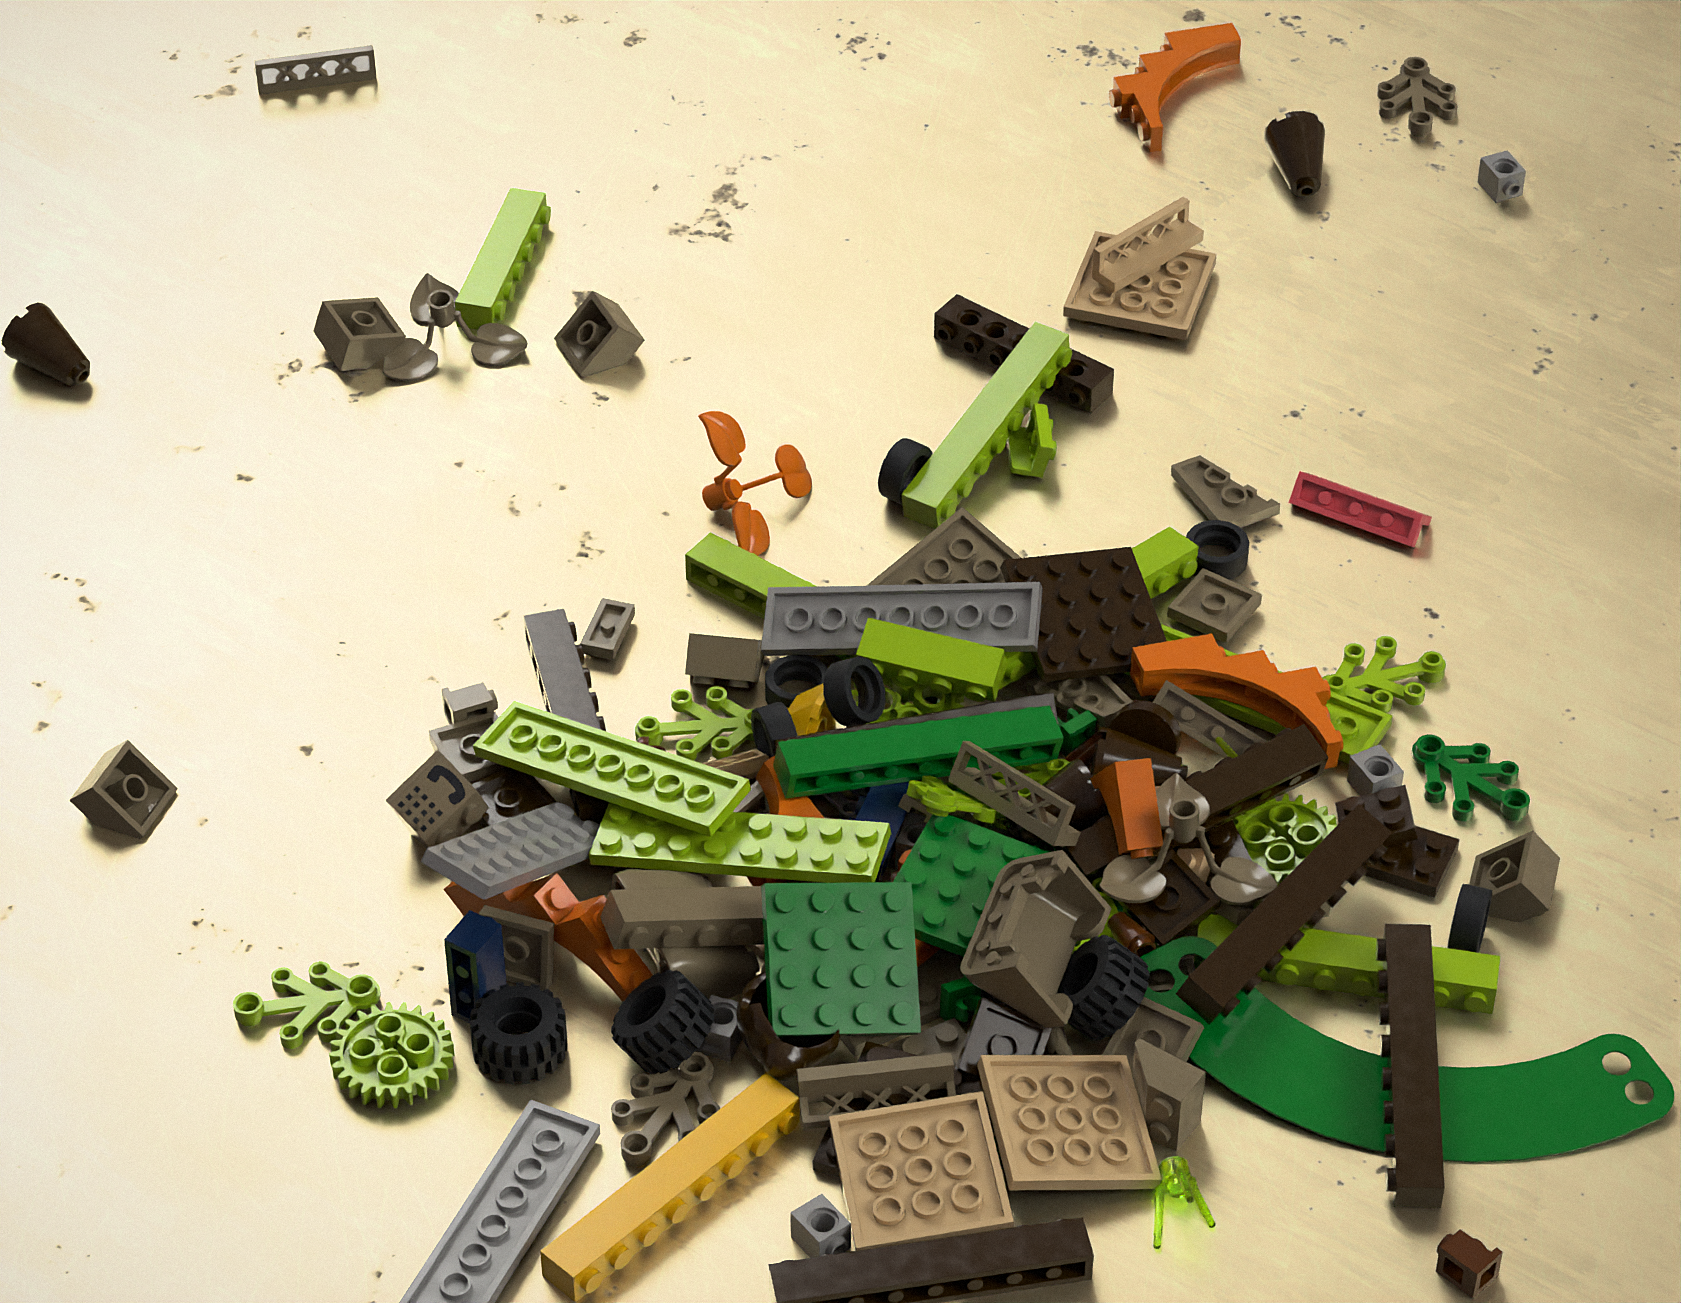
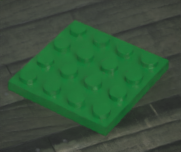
[893,814,1049,957]
[761,882,921,1037]

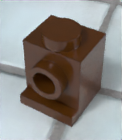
[1436,1229,1503,1299]

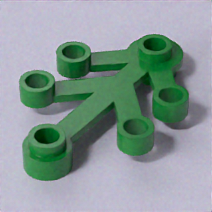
[1411,734,1530,822]

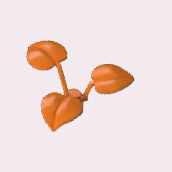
[698,411,812,556]

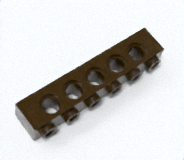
[934,294,1114,414]

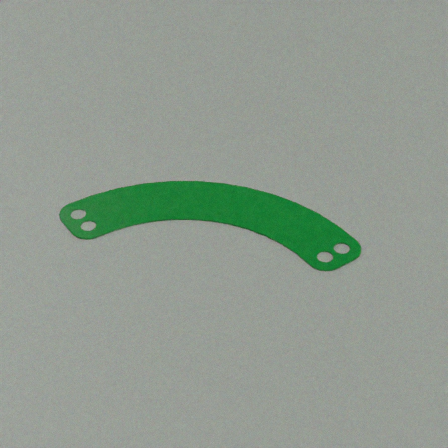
[1140,936,1674,1163]

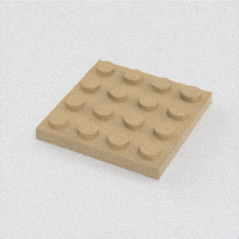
[1063,231,1217,340]
[977,1055,1162,1190]
[829,1091,1014,1251]

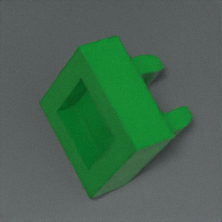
[1057,708,1097,757]
[940,977,982,1022]

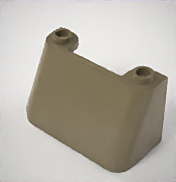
[960,850,1112,1028]
[613,869,760,999]

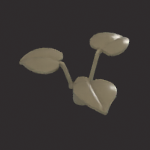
[382,273,528,381]
[1100,773,1277,906]

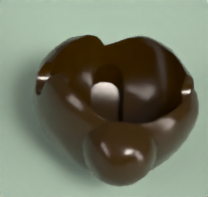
[736,971,840,1081]

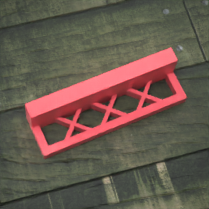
[1288,471,1432,547]

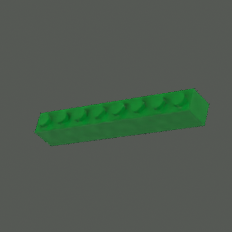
[773,705,1064,799]

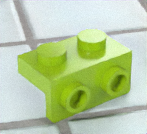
[1006,403,1057,478]

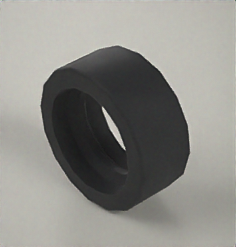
[878,438,933,505]
[1186,520,1250,580]
[765,655,828,708]
[823,656,886,727]
[751,702,798,759]
[1448,884,1492,953]

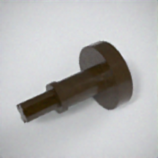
[1109,695,1181,755]

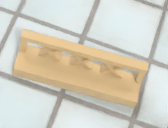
[1092,197,1204,293]

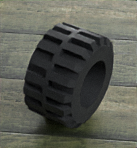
[1056,935,1150,1040]
[611,970,715,1074]
[470,982,568,1085]

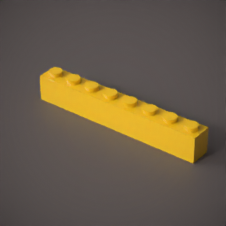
[540,1073,800,1302]

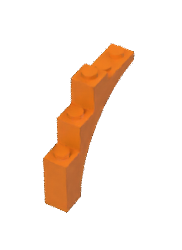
[1109,23,1241,152]
[1130,633,1343,769]
[443,873,653,1002]

